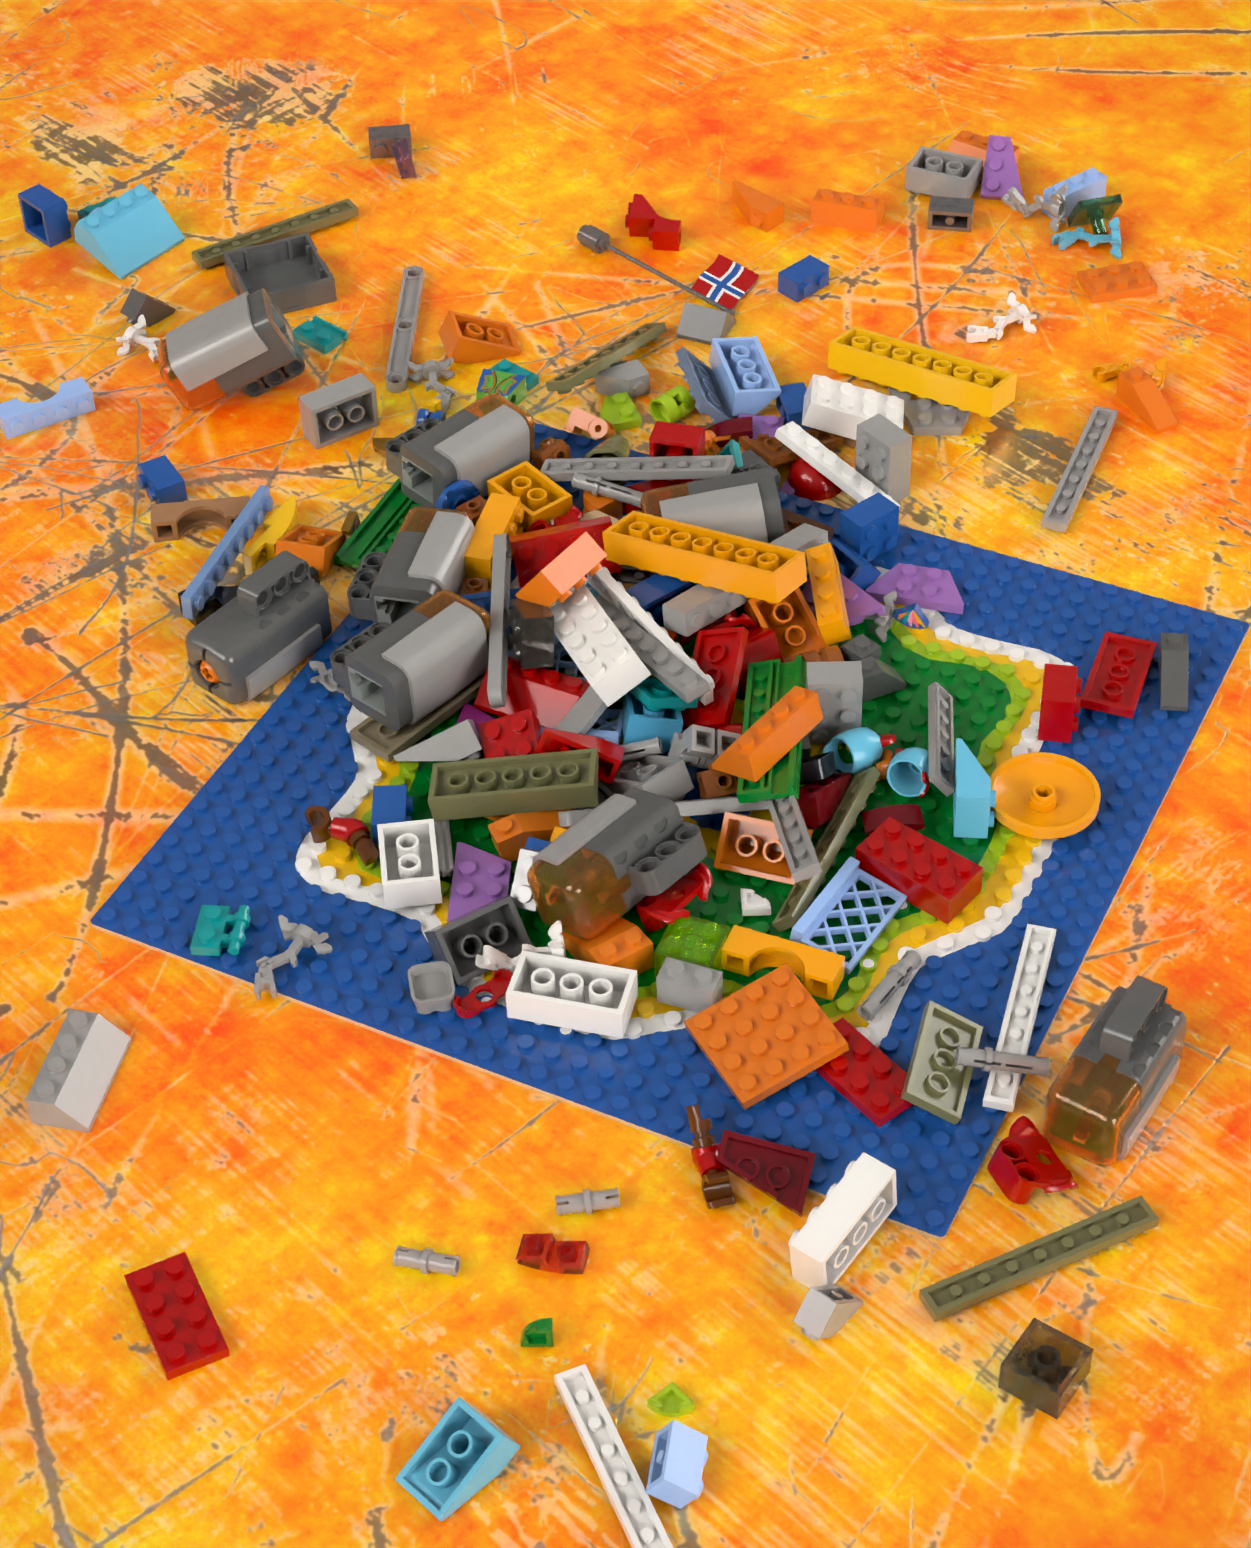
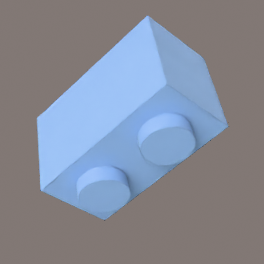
[646,1420,708,1509]

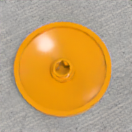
[990,752,1101,839]

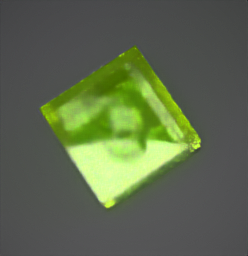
[654,916,730,977]

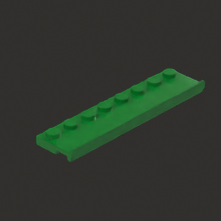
[333,478,430,569]
[737,656,806,804]

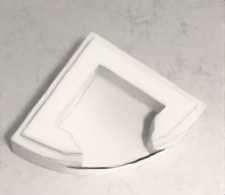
[740,888,771,916]

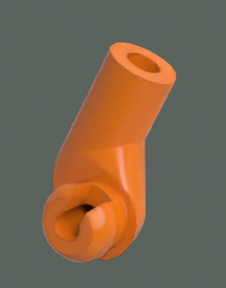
[875,749,893,782]

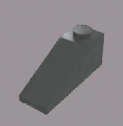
[1157,632,1189,711]

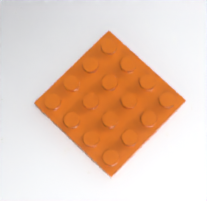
[684,963,849,1110]

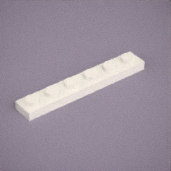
[774,421,901,510]

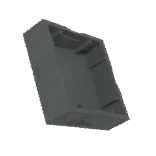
[223,232,337,314]

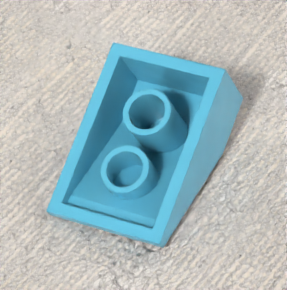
[953,738,996,838]
[395,1396,521,1522]

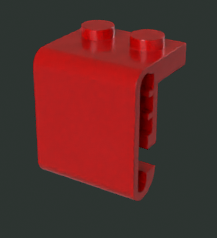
[738,626,784,692]

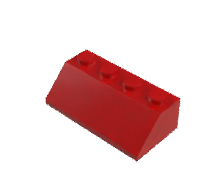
[474,656,590,728]

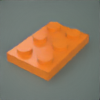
[1077,261,1158,304]

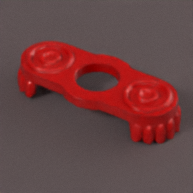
[453,968,513,1018]

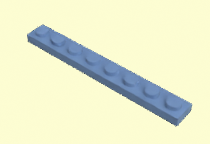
[181,485,273,620]

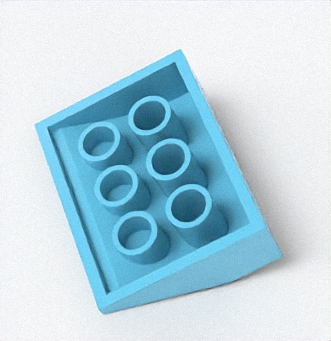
[75,183,185,280]

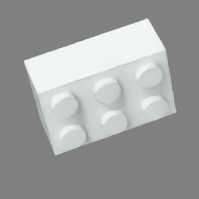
[377,819,442,909]

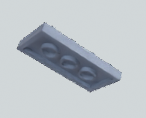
[676,346,733,424]

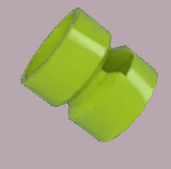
[649,385,694,423]

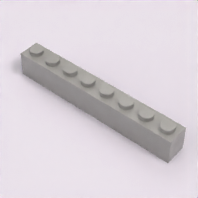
[662,523,828,637]

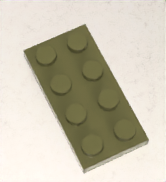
[901,1000,983,1125]

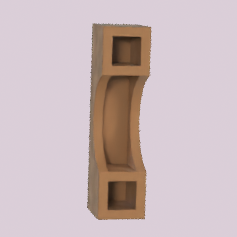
[151,496,250,542]

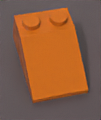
[438,310,521,364]
[275,524,346,579]
[743,587,830,662]
[561,910,654,975]

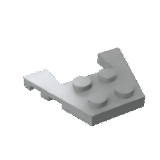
[888,386,971,435]

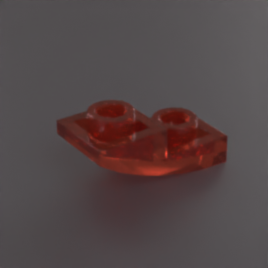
[516,1233,590,1274]

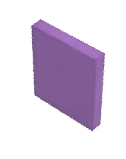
[780,481,795,495]

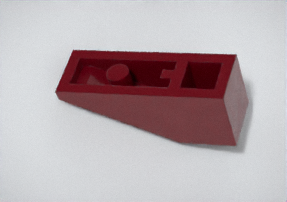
[797,772,852,830]

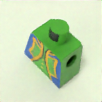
[476,368,527,416]

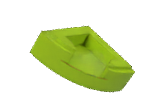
[647,1382,695,1417]

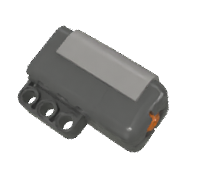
[185,551,332,705]

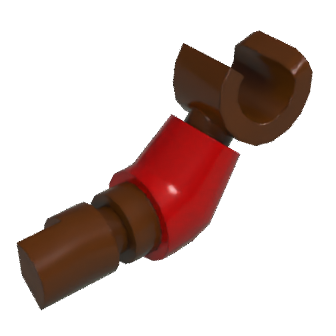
[305,806,380,867]
[686,1104,736,1209]

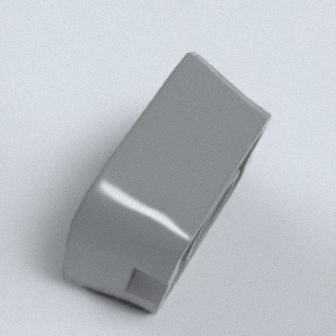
[407,961,455,1014]

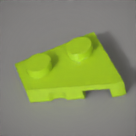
[599,392,642,432]

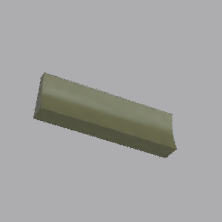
[428,748,599,821]

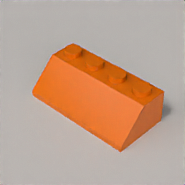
[711,686,823,783]

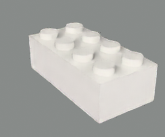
[802,374,904,440]
[506,950,638,1038]
[788,1152,897,1288]

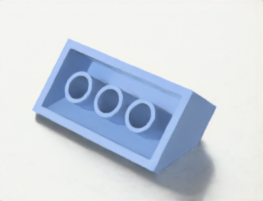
[709,336,781,416]

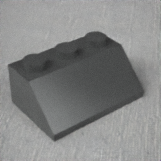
[424,896,532,985]

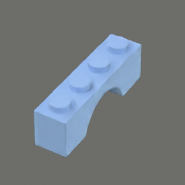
[0,377,96,439]

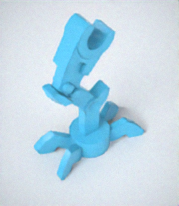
[1052,217,1121,260]

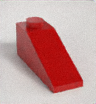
[534,728,625,784]

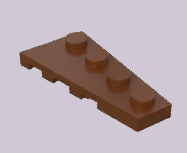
[739,429,844,467]

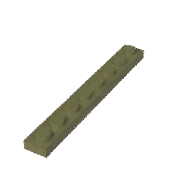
[191,198,359,269]
[546,322,667,394]
[772,766,881,932]
[918,1195,1159,1322]

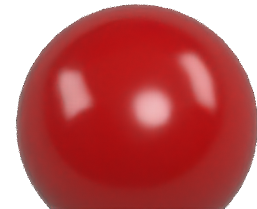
[787,457,842,501]

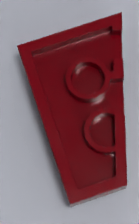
[716,1130,816,1216]

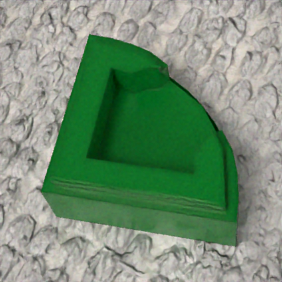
[521,1318,554,1347]

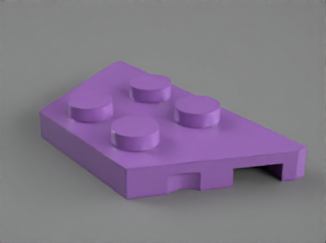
[865,563,964,615]
[802,573,886,625]
[447,842,512,922]

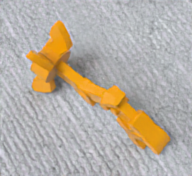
[1093,357,1168,391]

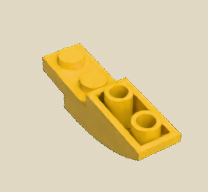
[242,495,298,575]

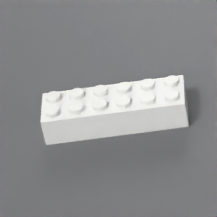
[535,583,651,707]

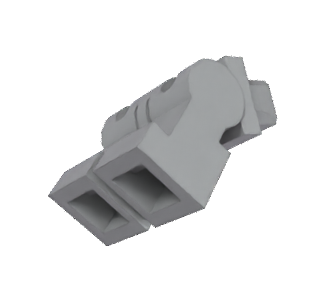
[668,724,741,769]

